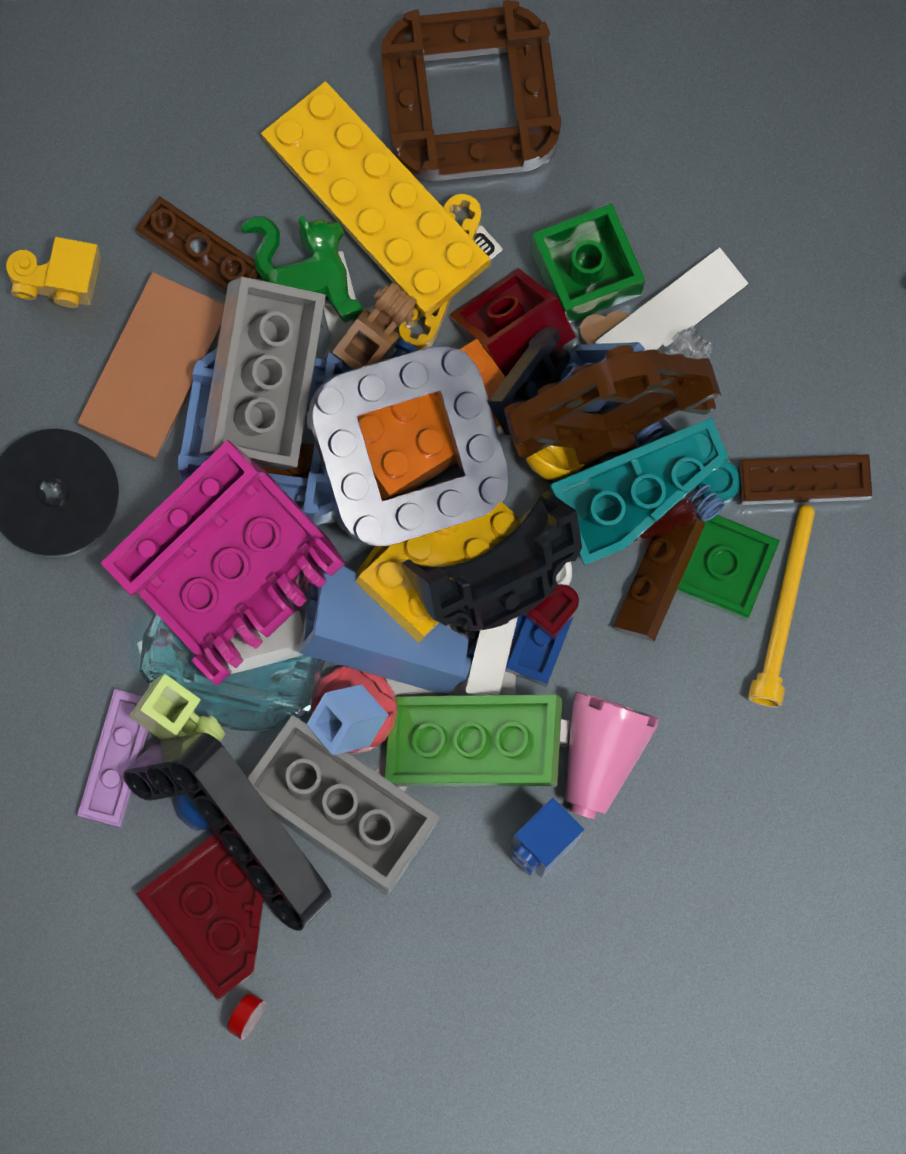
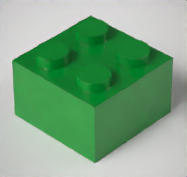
[530,203,645,323]

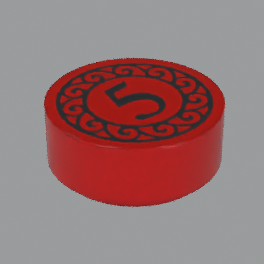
[227,993,266,1040]

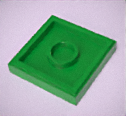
[676,508,780,622]

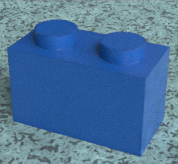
[511,798,585,878]

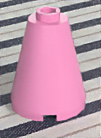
[564,691,660,819]

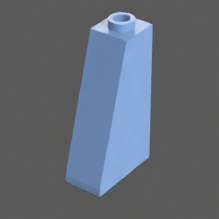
[300,566,471,696]

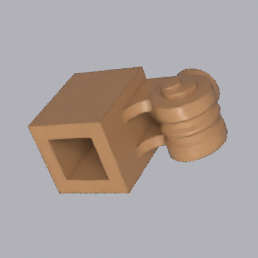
[332,282,417,369]

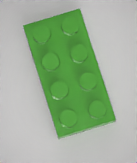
[385,694,562,787]

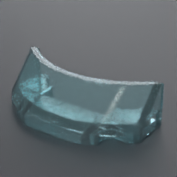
[139,613,325,731]

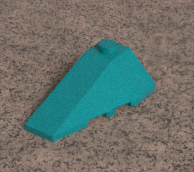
[547,417,729,566]

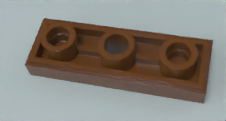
[135,196,260,295]

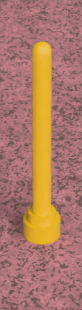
[747,504,815,707]

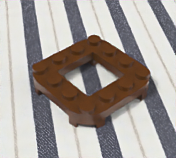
[381,0,561,181]
[504,345,722,465]

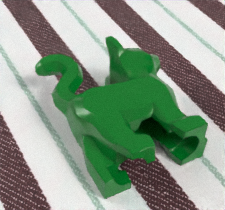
[242,216,364,329]

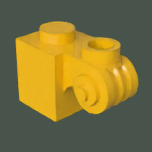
[6,237,101,308]

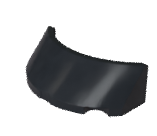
[401,491,582,631]

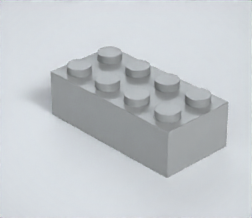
[200,277,326,470]
[248,715,440,895]

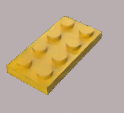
[355,502,521,643]

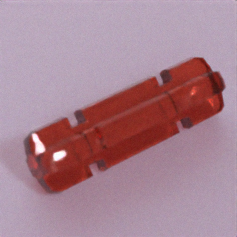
[632,498,698,543]

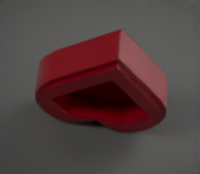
[524,584,579,640]

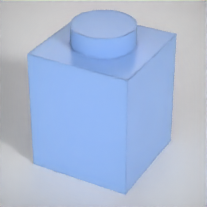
[306,684,388,755]

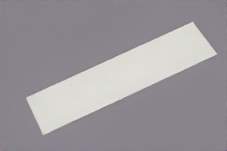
[595,247,749,352]

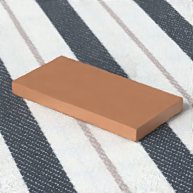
[77,272,225,461]

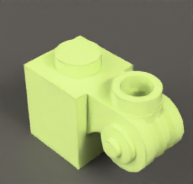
[129,674,225,742]

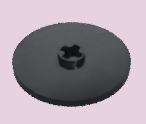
[0,429,119,558]

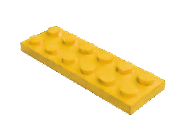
[261,81,491,318]

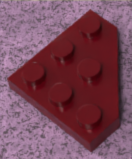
[136,833,264,1001]

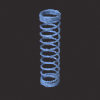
[637,422,725,521]

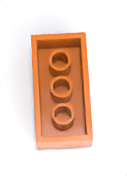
[357,339,506,500]

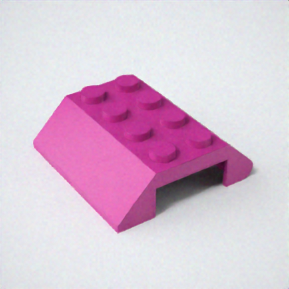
[101,440,345,686]

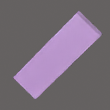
[77,689,149,829]

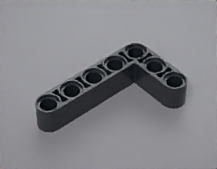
[123,733,332,931]

